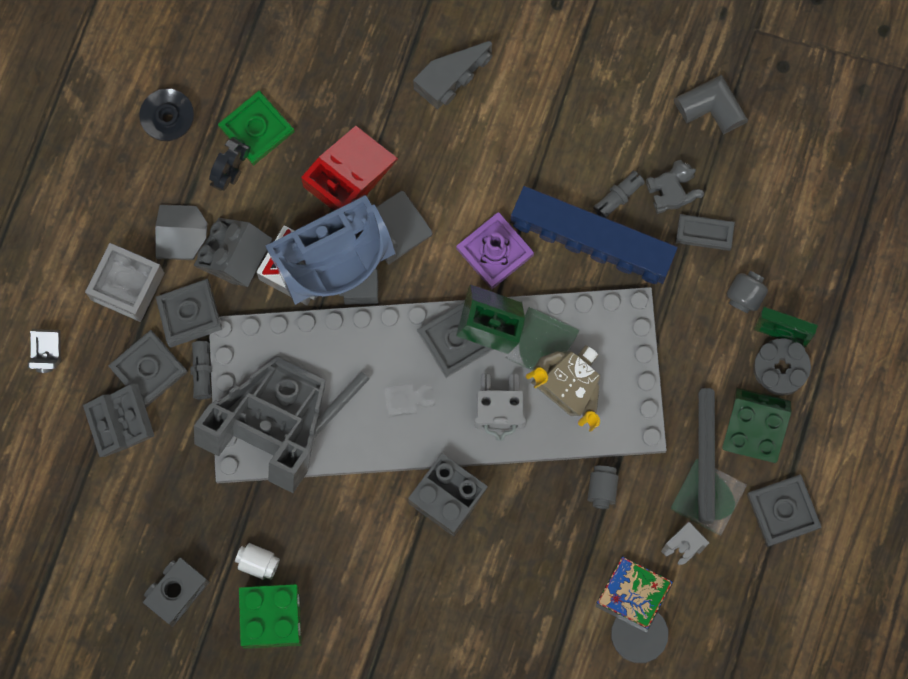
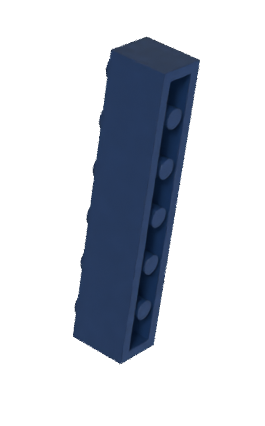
[510,186,678,284]

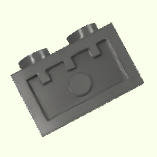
[376,191,433,265]

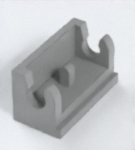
[661,522,709,565]

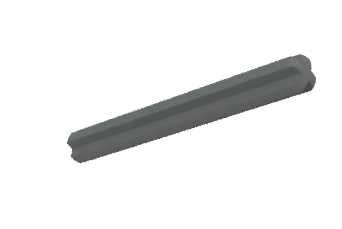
[698,388,715,524]

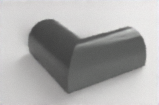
[674,75,748,135]

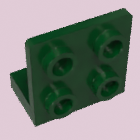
[722,387,791,463]

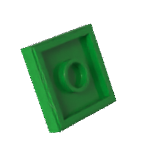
[218,90,295,166]

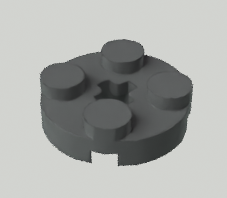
[753,339,811,396]

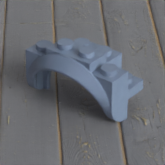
[266,195,395,305]

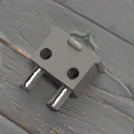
[474,374,526,441]

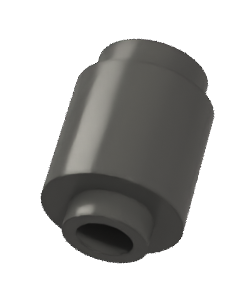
[587,466,619,509]

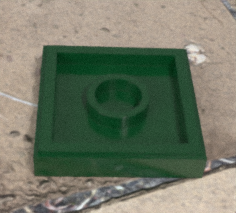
[753,307,818,348]

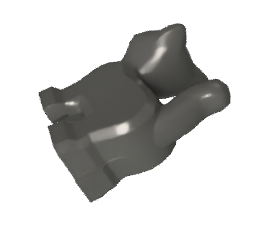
[646,160,704,214]

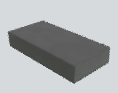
[676,214,735,251]

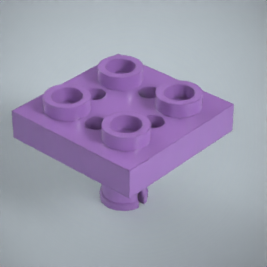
[456,212,534,290]

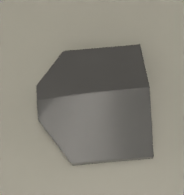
[155,205,207,260]

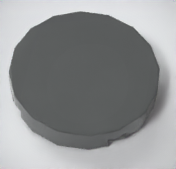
[611,613,668,663]

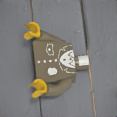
[525,345,600,432]

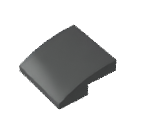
[83,384,155,457]

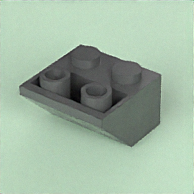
[194,218,272,287]
[408,453,488,537]

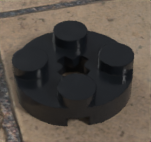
[209,137,251,191]

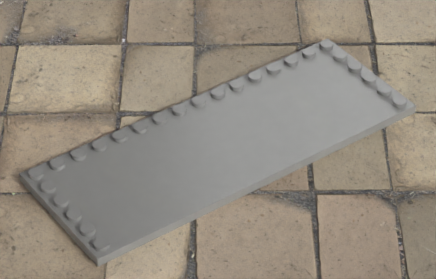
[209,288,666,483]

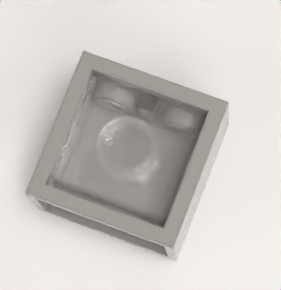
[85,243,165,322]

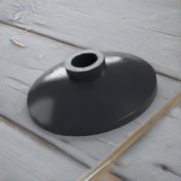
[139,89,194,141]

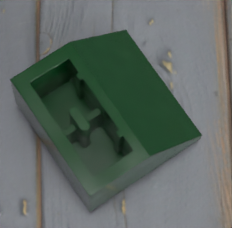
[456,284,525,354]

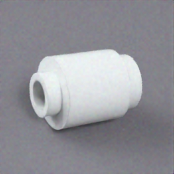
[235,543,280,580]

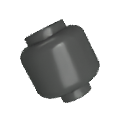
[726,271,768,314]

